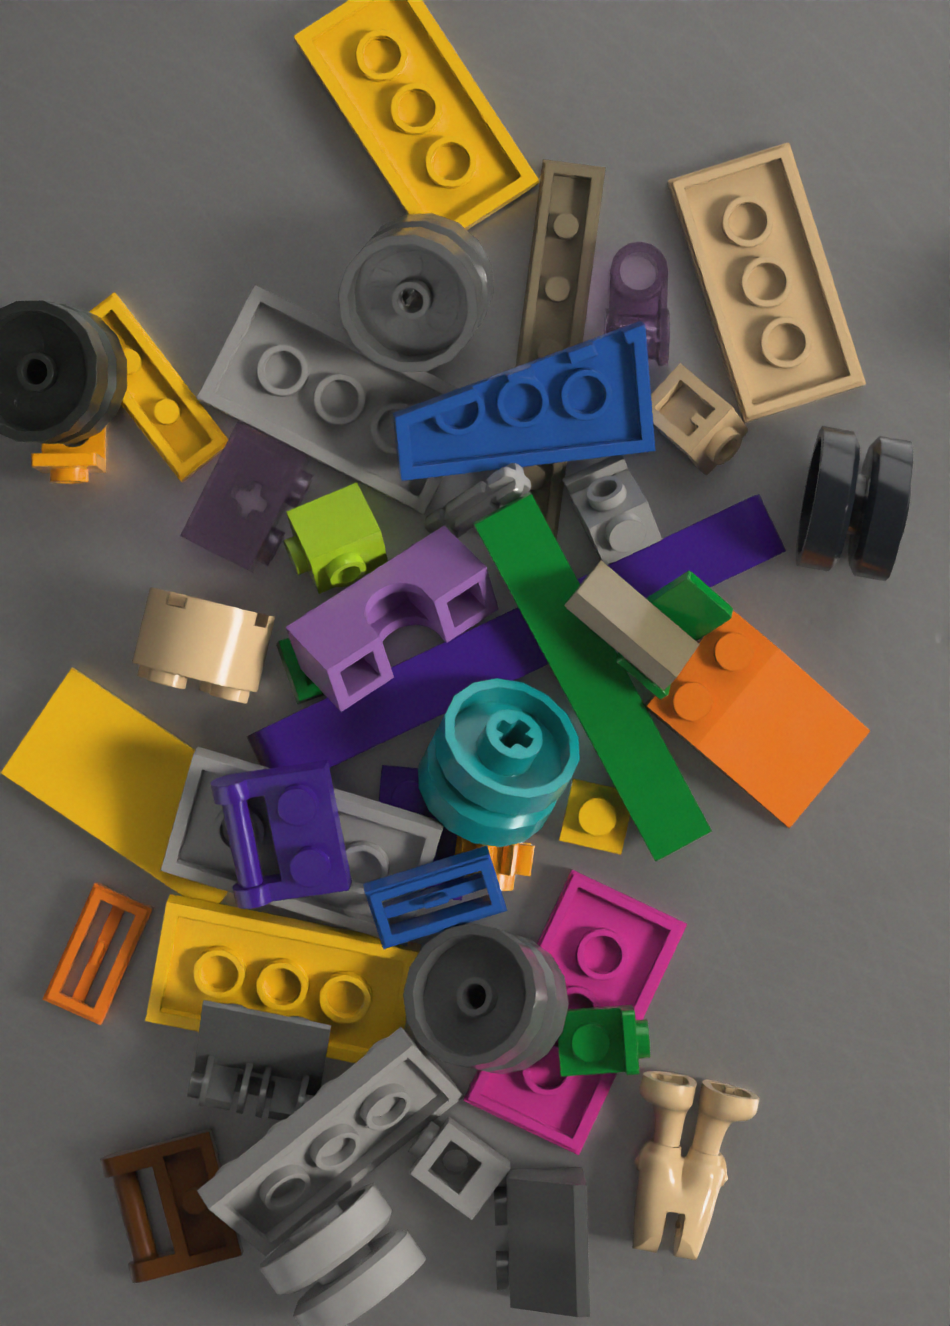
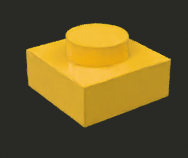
[558,778,630,855]

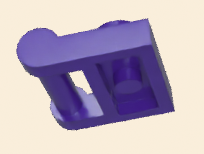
[211,760,352,909]

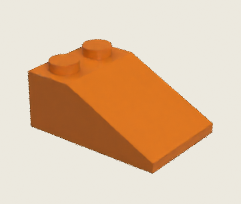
[644,610,870,828]

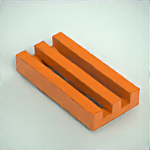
[42,882,155,1025]

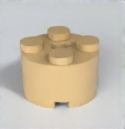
[132,587,275,704]

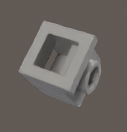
[563,455,663,565]
[408,1117,511,1220]

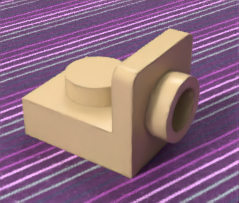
[651,363,748,475]

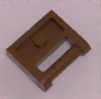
[100,1128,244,1283]

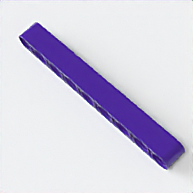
[247,494,786,768]

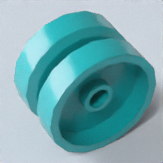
[418,678,580,847]

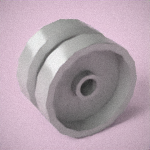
[259,1183,426,1326]

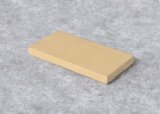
[667,142,866,424]

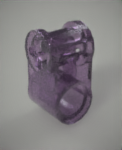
[604,241,670,366]

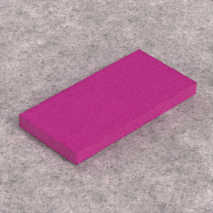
[463,869,687,1155]

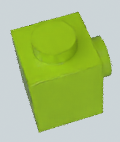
[283,482,388,594]

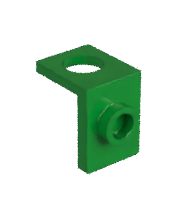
[616,571,733,699]

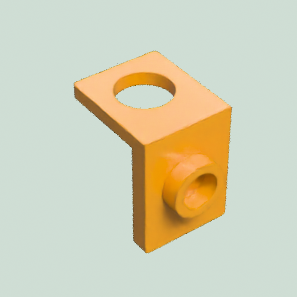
[31,426,106,484]

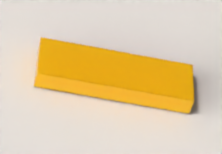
[89,292,232,483]

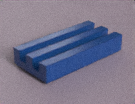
[363,845,507,949]

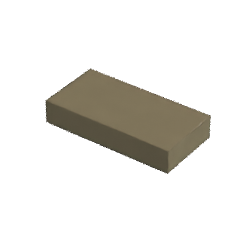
[564,560,700,690]

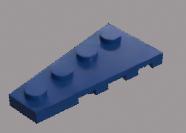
[392,321,656,481]

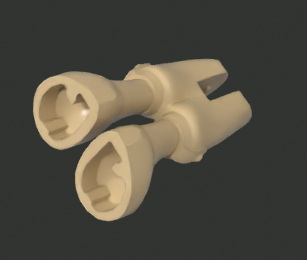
[632,1071,760,1261]

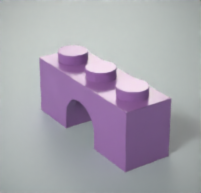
[286,526,499,712]

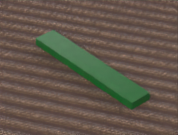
[473,492,712,862]

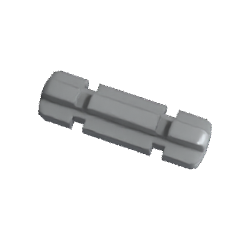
[424,463,531,538]

